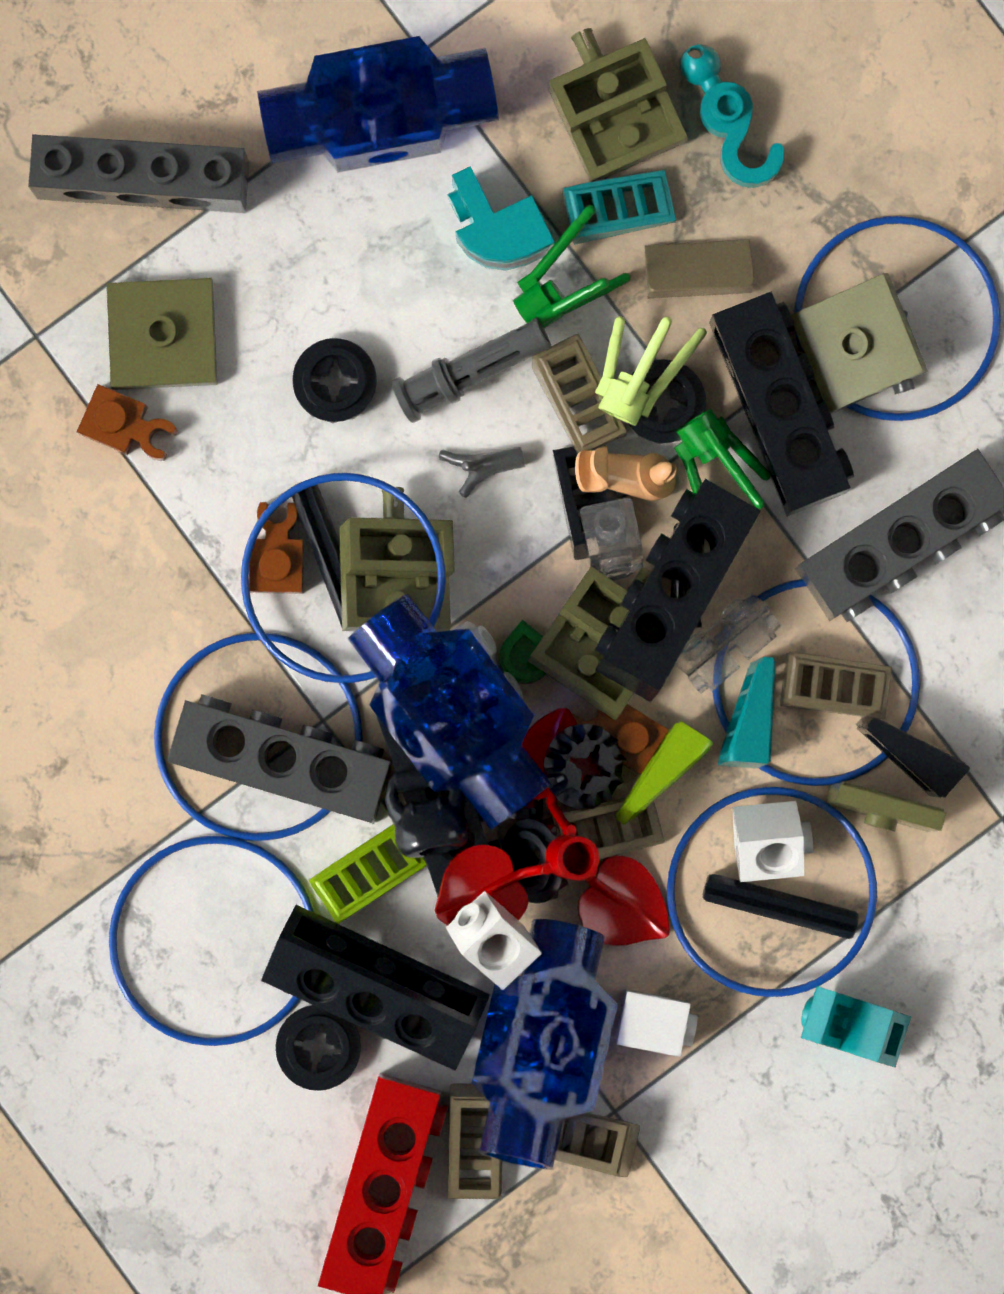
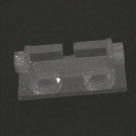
[675,593,782,694]

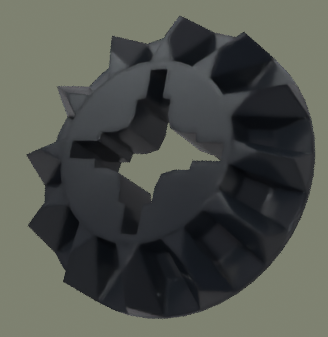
[292,338,377,423]
[628,359,706,445]
[543,723,627,809]
[502,817,569,904]
[275,1005,361,1091]

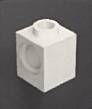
[733,801,813,882]
[446,891,542,990]
[615,989,698,1057]

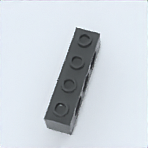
[28,134,249,213]
[795,448,1004,622]
[166,694,393,824]

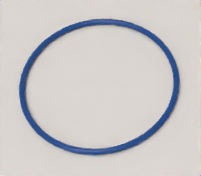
[794,216,1001,421]
[241,473,446,683]
[712,579,920,786]
[154,633,363,841]
[667,787,877,997]
[109,836,314,1046]

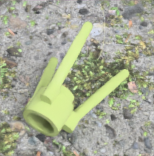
[595,316,707,426]

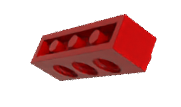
[318,1073,448,1294]

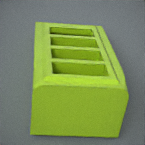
[616,721,713,825]
[308,824,427,924]

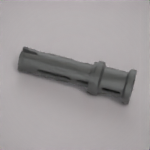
[392,317,552,423]

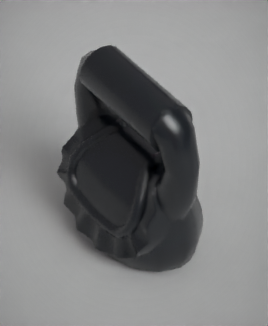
[385,763,469,858]

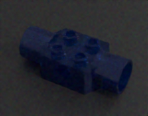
[257,36,499,172]
[348,594,552,830]
[471,919,618,1170]

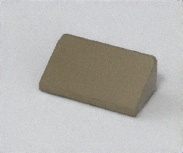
[645,240,754,299]

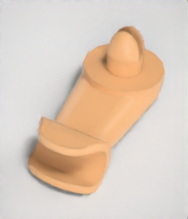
[575,446,678,501]

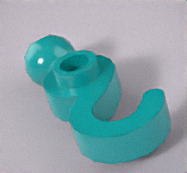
[680,44,784,188]

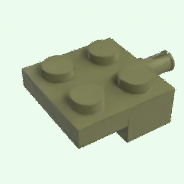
[549,28,688,182]
[339,487,455,633]
[527,566,660,720]

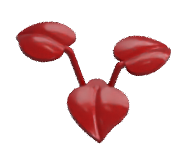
[435,708,669,946]

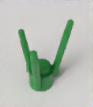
[513,205,631,329]
[674,408,771,509]

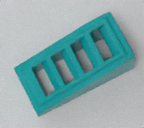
[562,170,676,245]
[718,657,776,769]

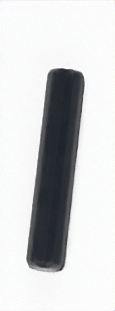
[292,481,342,627]
[702,874,859,939]

